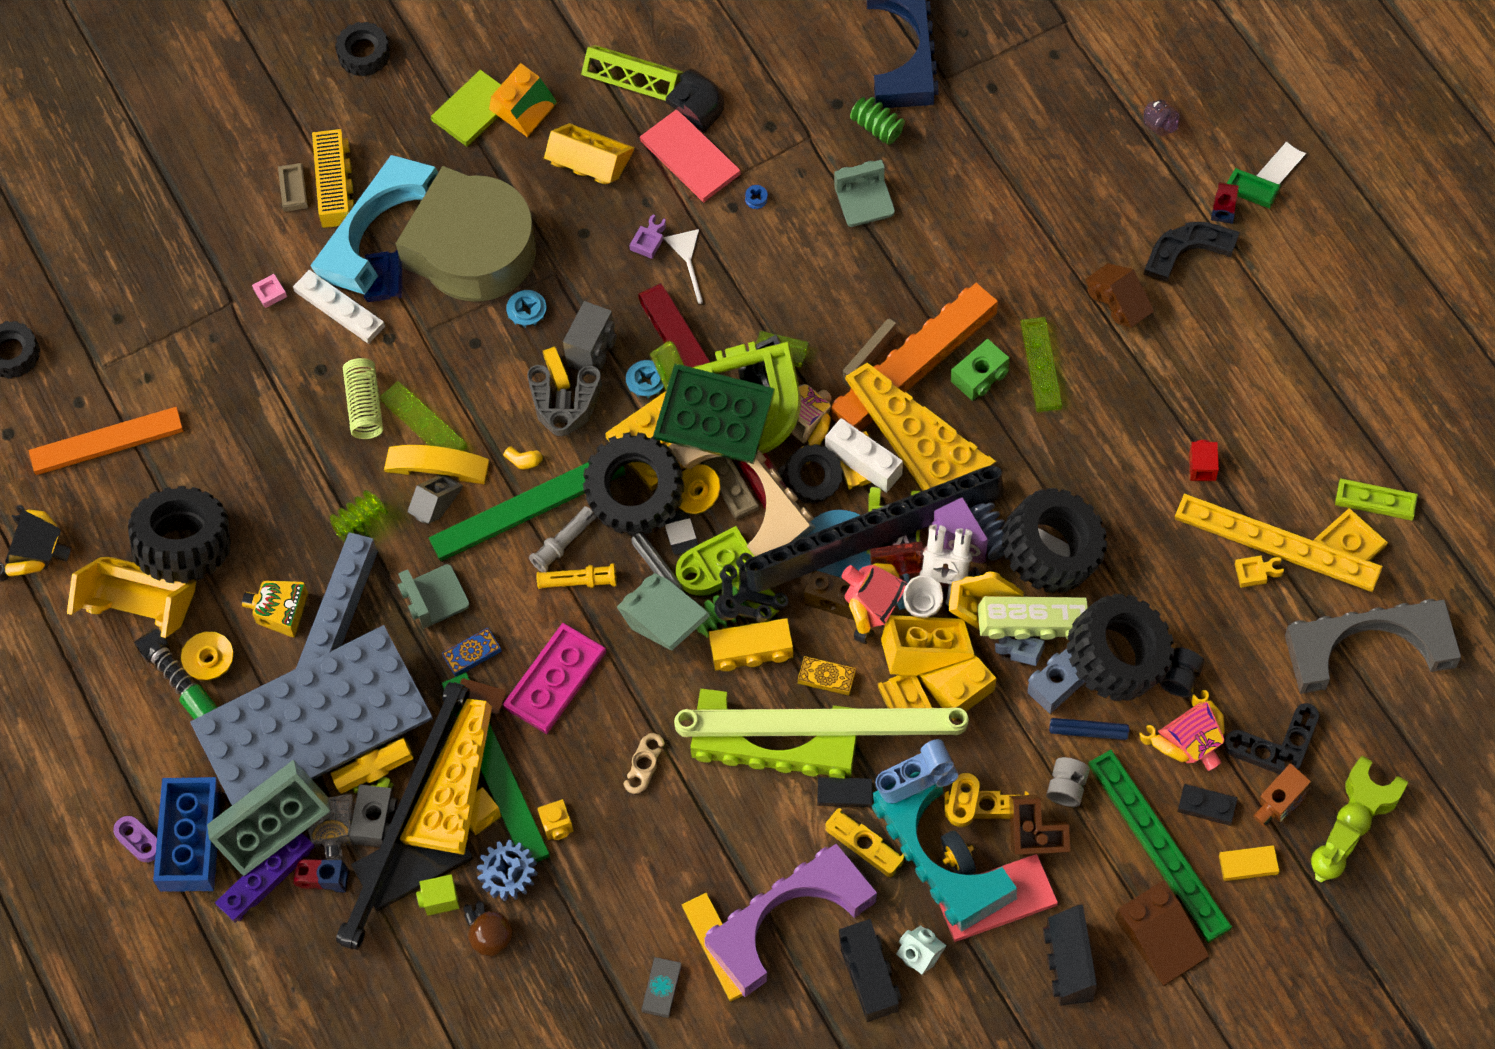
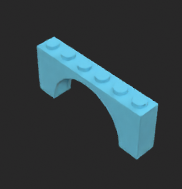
[311,155,438,295]

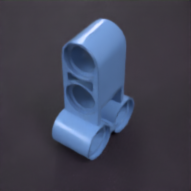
[875,739,959,803]

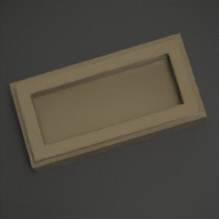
[278,163,308,212]

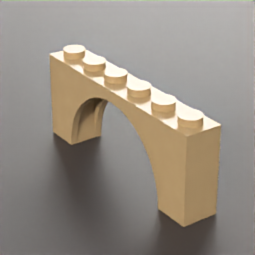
[669,443,816,556]

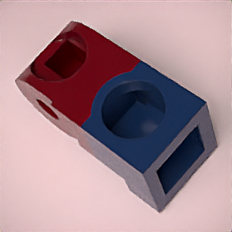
[1211,182,1239,224]
[293,860,350,893]

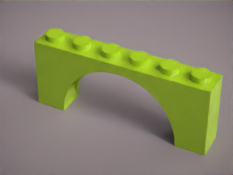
[690,689,857,779]

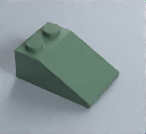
[617,573,710,651]

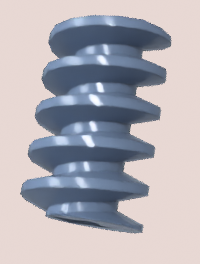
[970,503,1006,561]

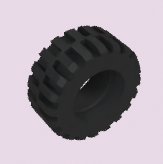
[583,432,684,535]
[128,486,231,584]
[1002,488,1107,593]
[1067,594,1174,701]

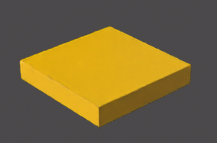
[1313,508,1388,561]

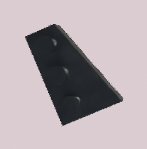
[839,919,902,1022]

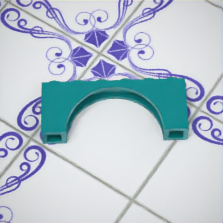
[872,772,1017,932]

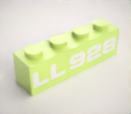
[977,596,1087,640]

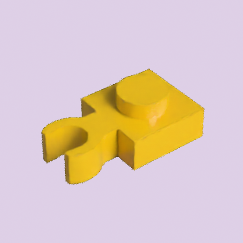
[1235,556,1284,588]

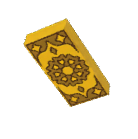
[798,656,856,696]

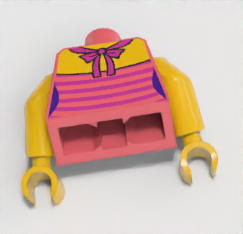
[1139,690,1224,771]

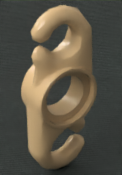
[623,733,665,794]

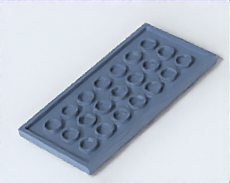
[190,625,432,805]

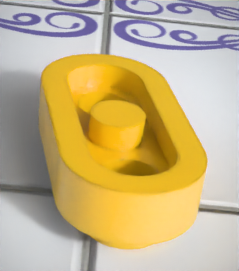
[947,773,980,827]

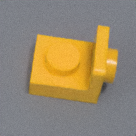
[537,799,574,840]

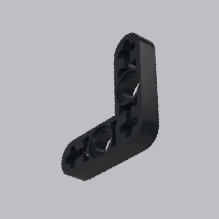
[1224,703,1319,775]

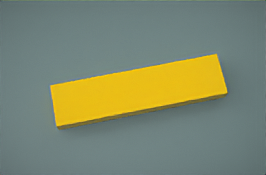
[682,893,743,1002]

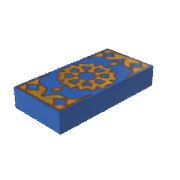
[442,628,501,677]

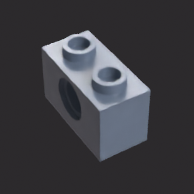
[1027,649,1085,714]

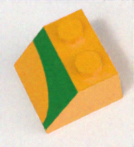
[489,63,557,138]

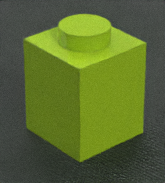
[416,874,460,916]

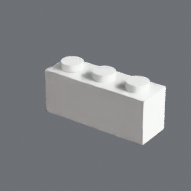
[825,418,903,493]

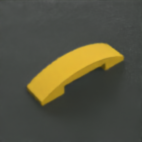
[384,445,489,484]

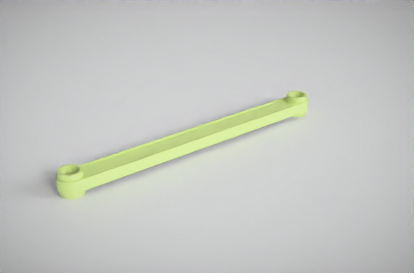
[674,707,969,737]

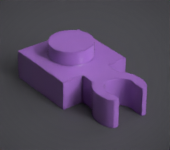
[630,215,666,259]

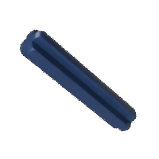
[1049,718,1129,740]

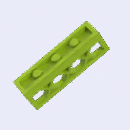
[581,45,684,101]

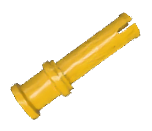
[537,563,617,589]

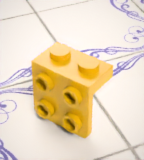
[949,572,1024,630]

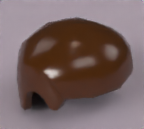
[468,911,513,956]

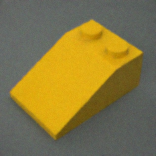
[881,615,974,675]
[916,655,996,721]

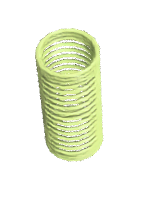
[343,358,383,439]

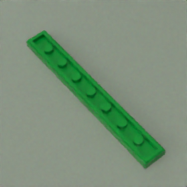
[429,462,626,562]
[442,673,550,863]
[1088,749,1232,943]

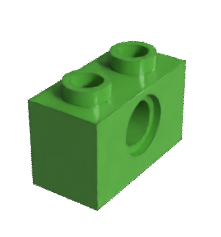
[951,339,1009,401]

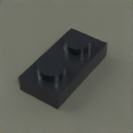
[1177,784,1237,826]

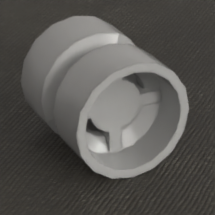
[1046,757,1090,807]

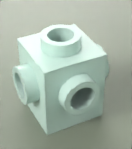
[896,925,947,974]

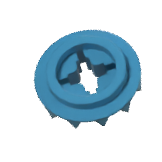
[506,290,547,328]
[626,360,666,398]

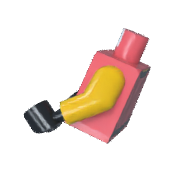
[841,563,908,644]

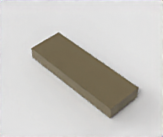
[843,319,896,388]
[702,457,759,521]

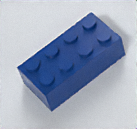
[153,777,222,892]

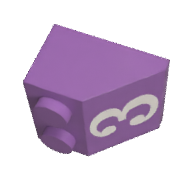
[932,498,988,564]

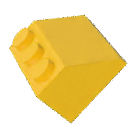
[544,123,635,184]

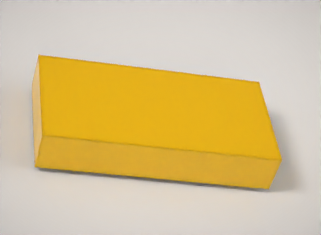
[1219,845,1279,881]

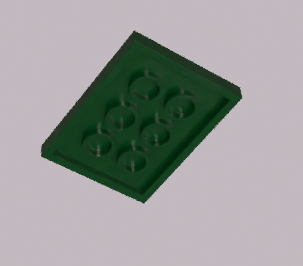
[653,363,775,464]

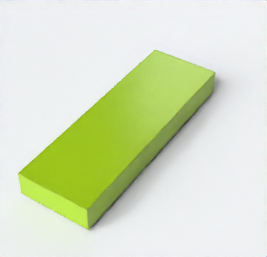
[1335,478,1418,521]

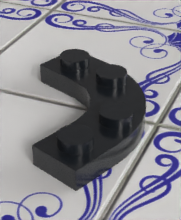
[1144,222,1240,282]

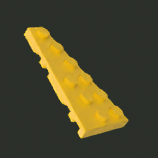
[845,363,996,491]
[400,699,492,855]

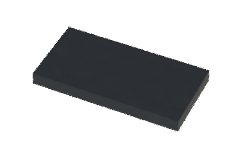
[351,841,473,912]

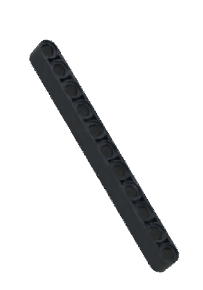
[745,466,1004,592]

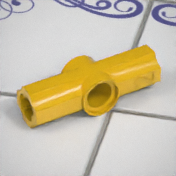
[331,737,414,794]

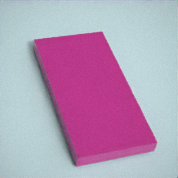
[503,623,607,734]

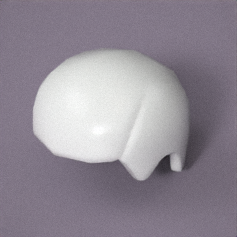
[903,575,943,618]

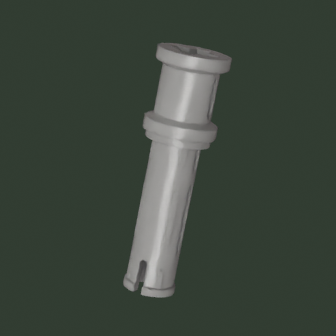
[529,506,596,572]

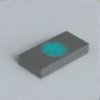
[641,957,682,1018]

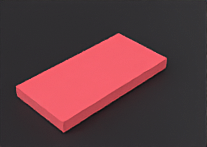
[640,110,741,203]
[939,854,1058,942]

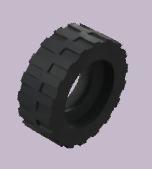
[335,22,390,76]
[0,321,40,379]
[783,444,843,504]

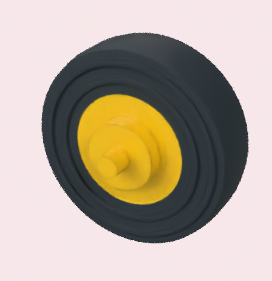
[941,830,976,875]

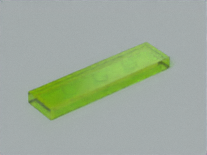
[1020,317,1062,412]
[380,381,467,451]

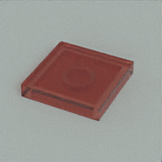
[870,541,924,576]

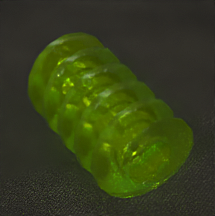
[329,490,388,543]

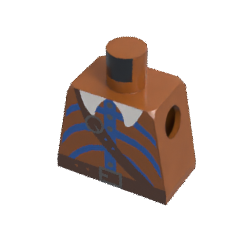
[1253,763,1311,827]

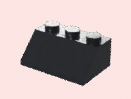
[1043,905,1097,1006]

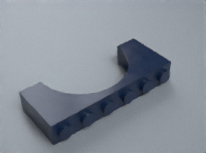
[866,0,938,108]

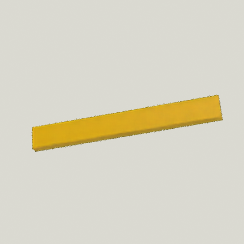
[1175,494,1383,592]

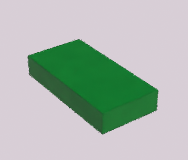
[1227,168,1281,209]

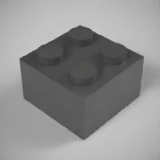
[563,301,617,376]

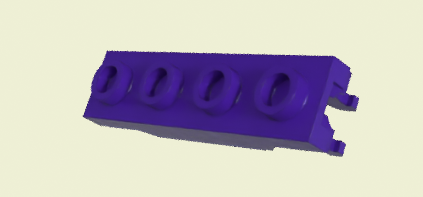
[215,833,314,923]

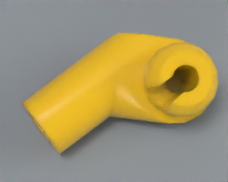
[503,446,543,470]

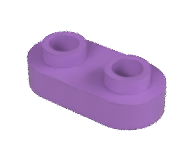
[114,816,157,862]

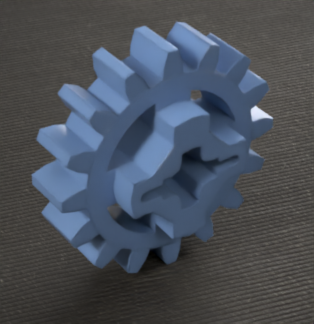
[477,840,537,901]

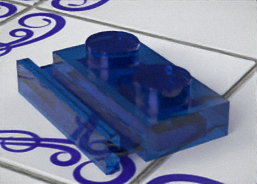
[364,250,402,302]

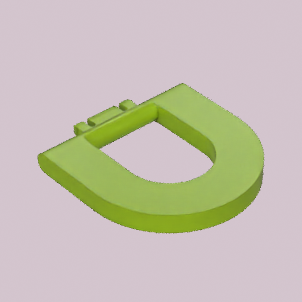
[692,341,801,454]

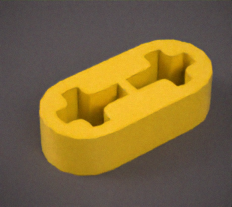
[543,347,570,391]

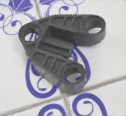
[527,365,602,436]

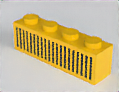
[312,129,354,228]

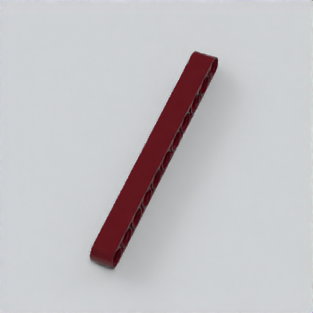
[638,283,786,510]

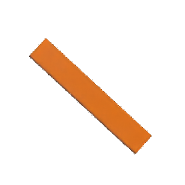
[29,407,184,475]

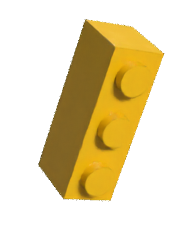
[709,618,793,671]

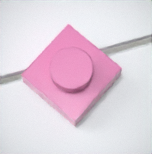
[252,274,287,308]

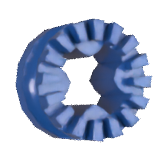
[745,185,768,209]

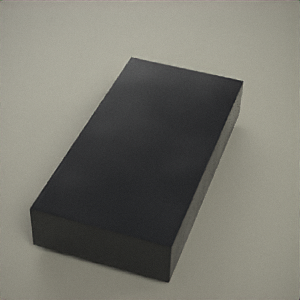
[817,777,872,807]

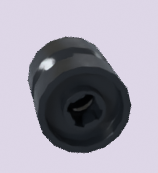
[1159,648,1205,697]

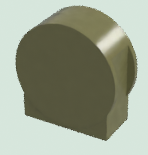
[396,166,536,302]

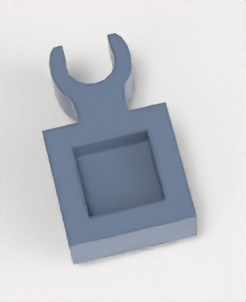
[995,636,1045,666]

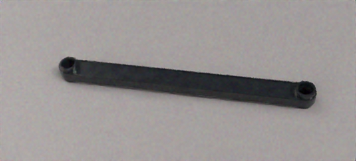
[336,682,470,950]

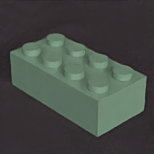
[207,760,330,876]

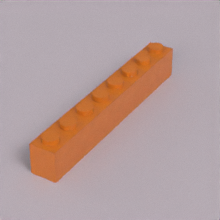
[832,283,998,431]

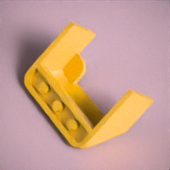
[67,557,196,638]

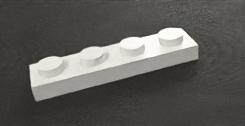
[293,270,385,344]

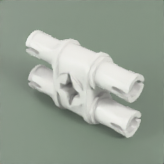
[920,525,972,606]

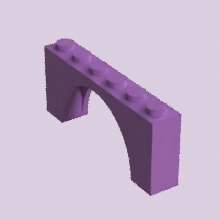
[704,844,877,997]

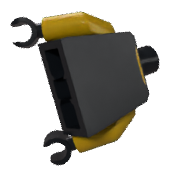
[0,505,72,581]

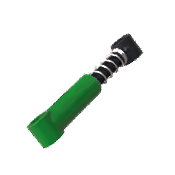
[134,627,218,719]

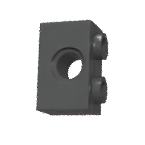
[349,785,398,848]

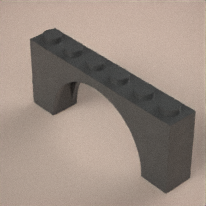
[1285,599,1461,694]

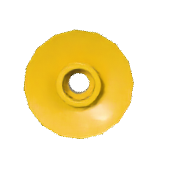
[678,464,721,514]
[181,632,234,681]

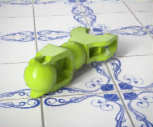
[1311,756,1408,882]

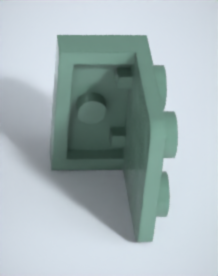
[834,160,895,227]
[397,564,469,629]

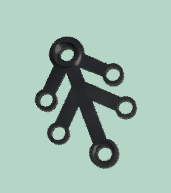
[714,553,788,623]

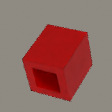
[1189,440,1219,481]

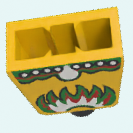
[242,581,309,638]

